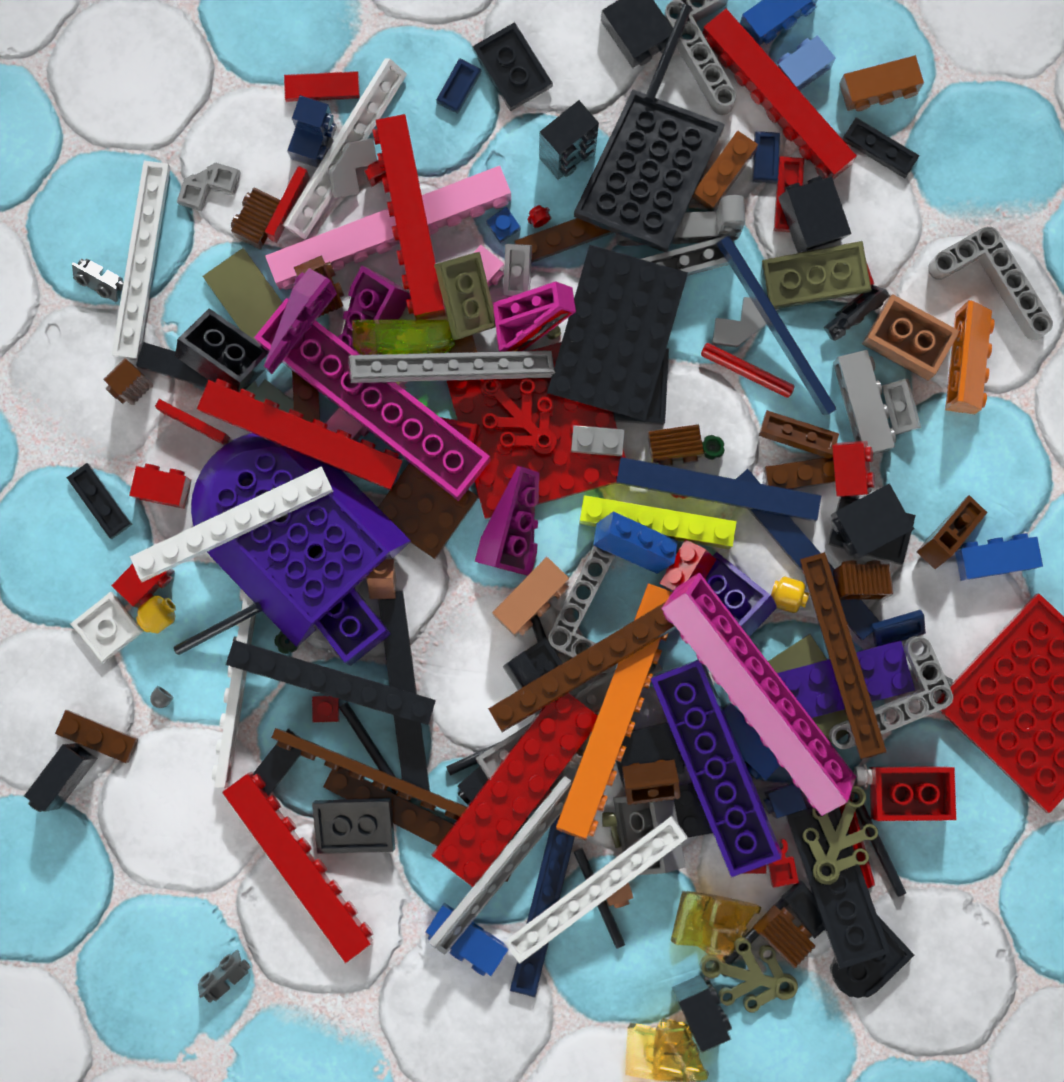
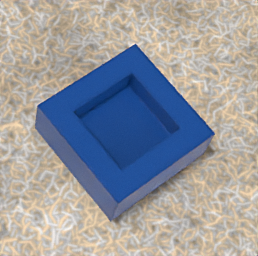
[486,207,521,243]

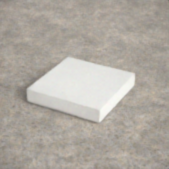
[70,592,144,664]

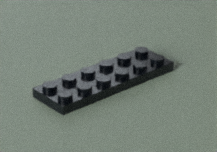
[786,807,891,969]

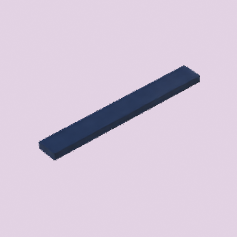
[716,236,836,414]
[616,457,822,522]
[736,469,880,641]
[510,814,575,997]

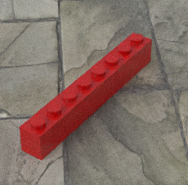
[702,8,857,180]
[373,114,446,321]
[197,379,403,491]
[222,772,373,964]

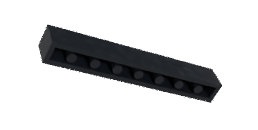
[226,640,436,725]

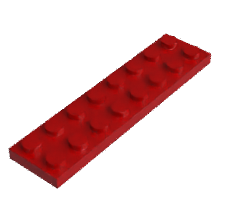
[431,693,598,887]

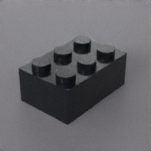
[539,100,599,180]
[175,308,269,393]
[672,975,732,1053]

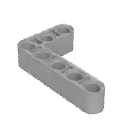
[664,0,736,115]
[616,195,745,246]
[928,226,1053,340]
[548,546,617,674]
[829,636,953,749]

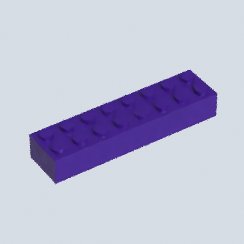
[651,659,782,877]

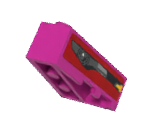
[493,281,576,352]

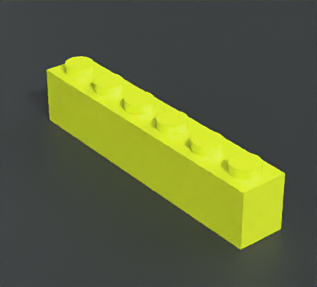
[579,495,737,550]

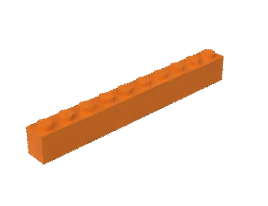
[556,583,672,841]

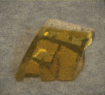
[670,891,762,956]
[625,1018,709,1082]

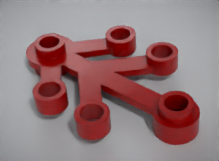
[481,378,557,454]

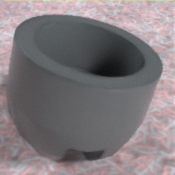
[150,686,174,708]

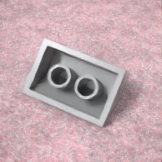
[613,796,686,875]

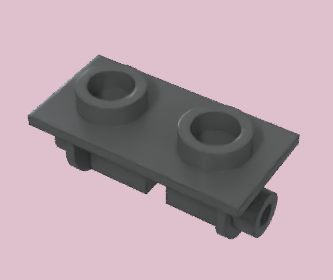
[72,259,124,302]
[198,949,251,1003]

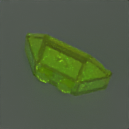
[352,320,455,355]

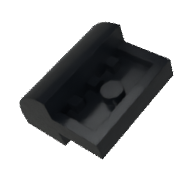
[502,638,563,690]

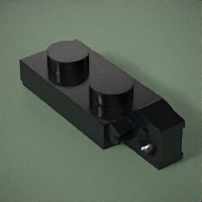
[824,285,890,341]

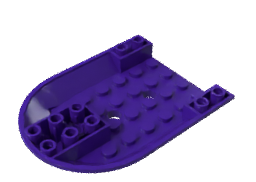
[191,433,411,647]

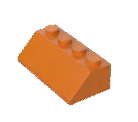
[945,300,995,414]

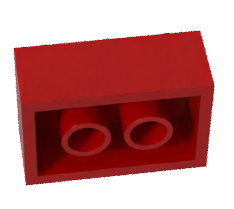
[869,766,957,821]

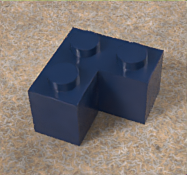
[287,95,337,168]

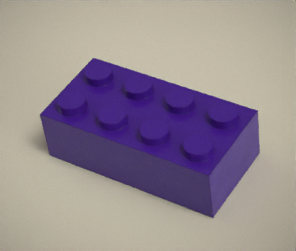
[313,551,391,666]

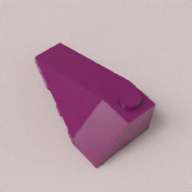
[338,266,411,355]
[264,269,337,374]
[475,466,539,576]

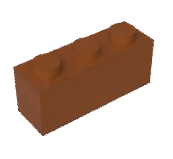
[839,55,924,111]
[692,130,758,212]

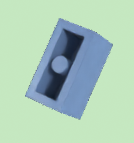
[777,35,836,91]

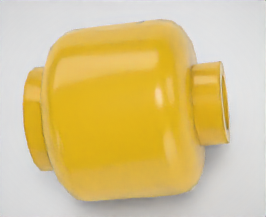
[771,577,810,613]
[136,595,176,634]

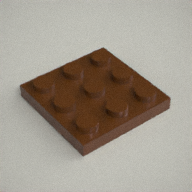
[378,463,479,559]

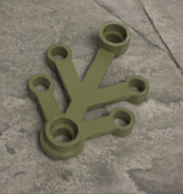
[802,786,878,885]
[700,937,798,1013]

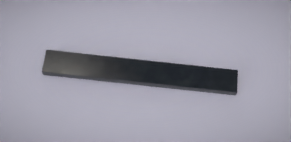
[378,591,430,798]

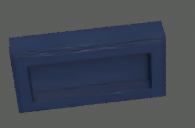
[436,58,481,114]
[752,131,780,184]
[872,609,926,647]

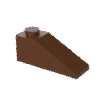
[916,495,988,569]

